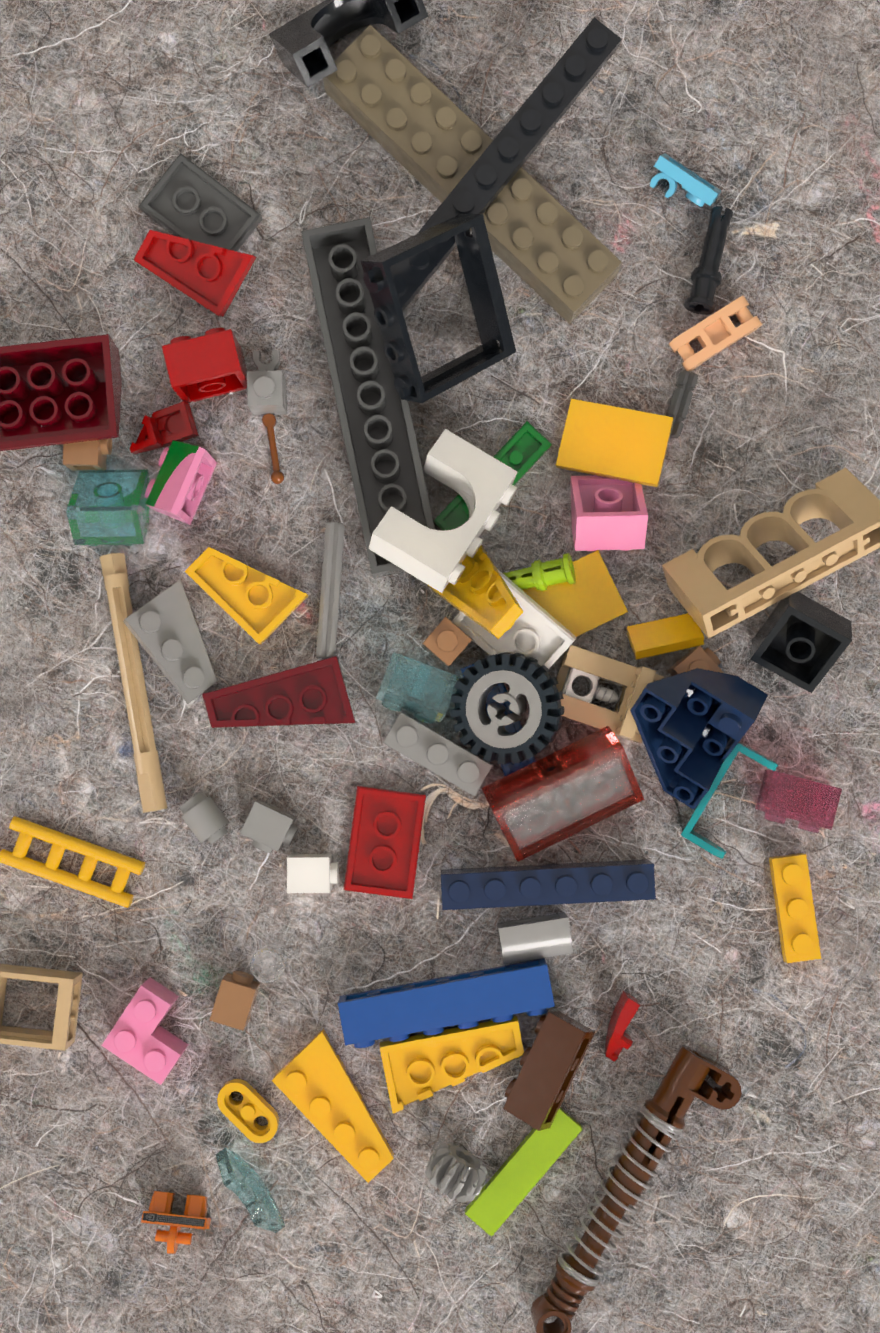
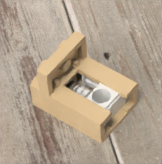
[556,645,664,743]

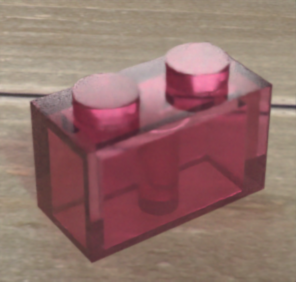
[755,769,842,833]

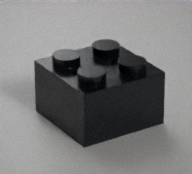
[750,591,852,693]

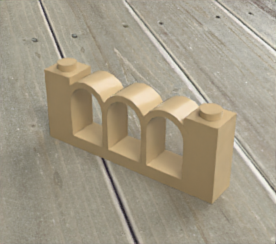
[662,467,880,639]

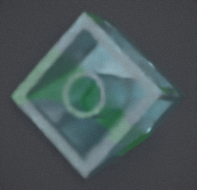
[66,470,149,546]

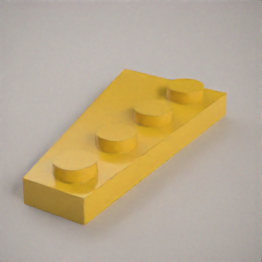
[428,544,523,639]

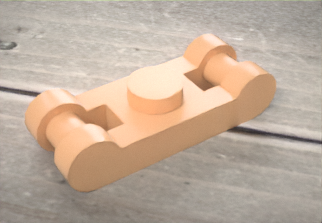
[669,296,762,371]

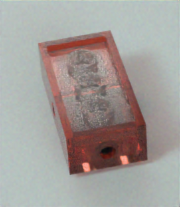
[481,726,645,862]

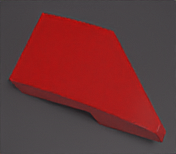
[130,401,199,454]
[605,991,640,1062]

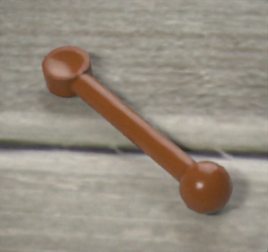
[262,413,284,484]

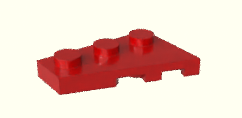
[134,230,256,317]

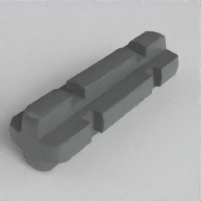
[666,370,698,439]

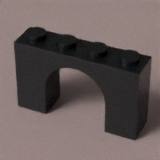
[269,0,428,88]

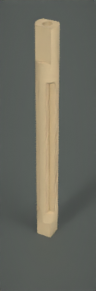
[100,553,167,813]

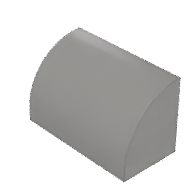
[497,912,573,965]

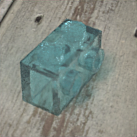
[376,652,459,724]

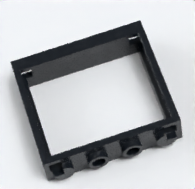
[361,214,516,403]

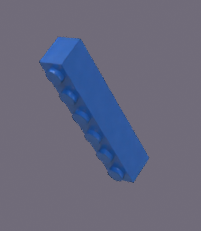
[338,958,555,1048]

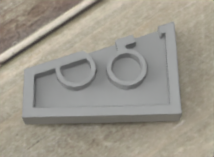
[123,579,217,704]

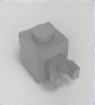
[247,350,287,415]

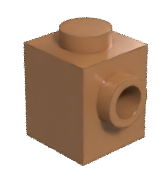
[63,438,112,472]
[667,646,724,676]

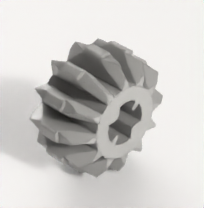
[425,1142,488,1203]

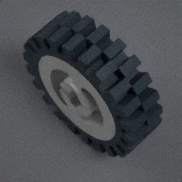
[450,653,564,765]

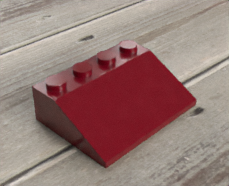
[0,334,122,451]

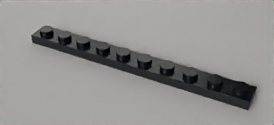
[390,17,622,312]

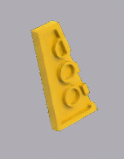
[380,1016,524,1114]
[272,1028,394,1183]

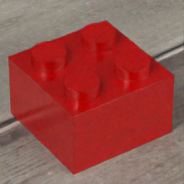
[162,327,247,403]

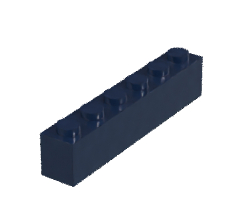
[441,859,656,910]

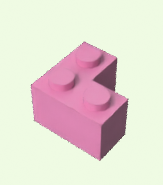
[101,977,189,1085]

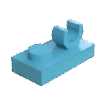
[650,153,721,207]

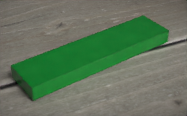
[433,421,552,531]

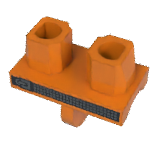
[141,1191,211,1254]

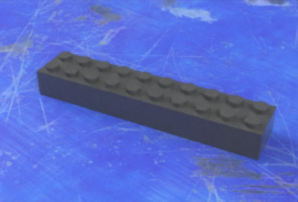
[301,217,435,578]

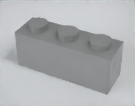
[383,712,492,796]

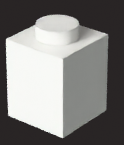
[287,854,339,893]

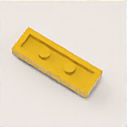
[769,853,821,963]

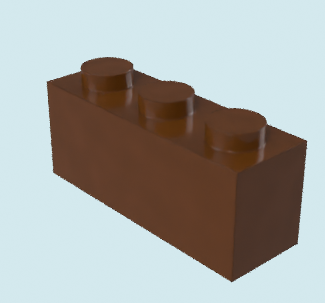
[503,1011,595,1131]

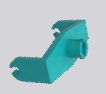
[681,741,778,859]

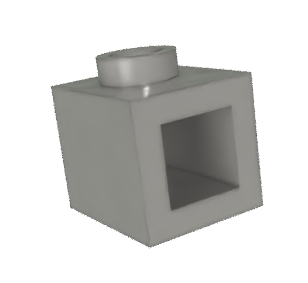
[240,799,298,853]

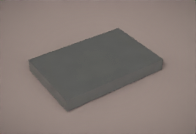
[139,153,263,251]

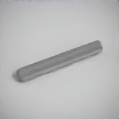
[316,522,345,658]

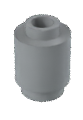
[179,791,230,845]

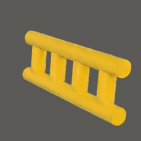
[0,816,146,908]

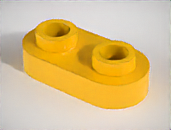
[217,1079,279,1143]

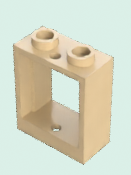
[0,964,83,1051]

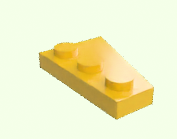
[185,547,309,645]

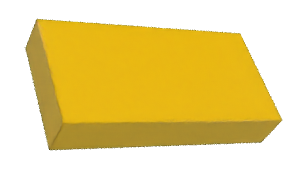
[627,613,704,660]

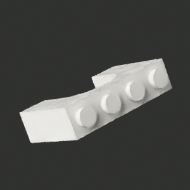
[369,429,517,593]

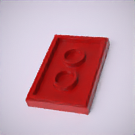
[343,786,426,899]

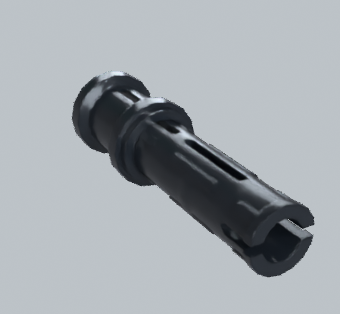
[684,206,733,315]

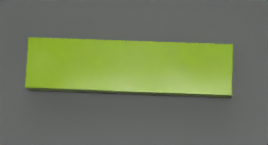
[465,1107,583,1237]

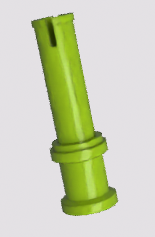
[503,553,576,591]

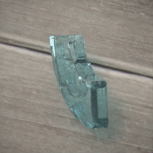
[216,1147,285,1233]

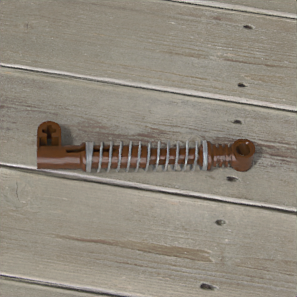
[531,1045,742,1333]

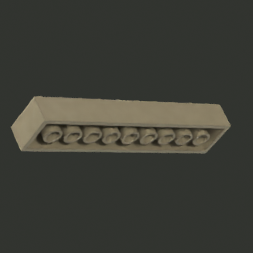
[323,24,622,324]

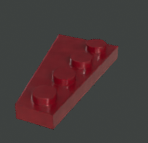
[202,656,356,728]

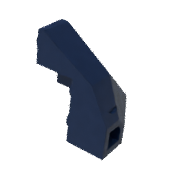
[630,668,768,810]

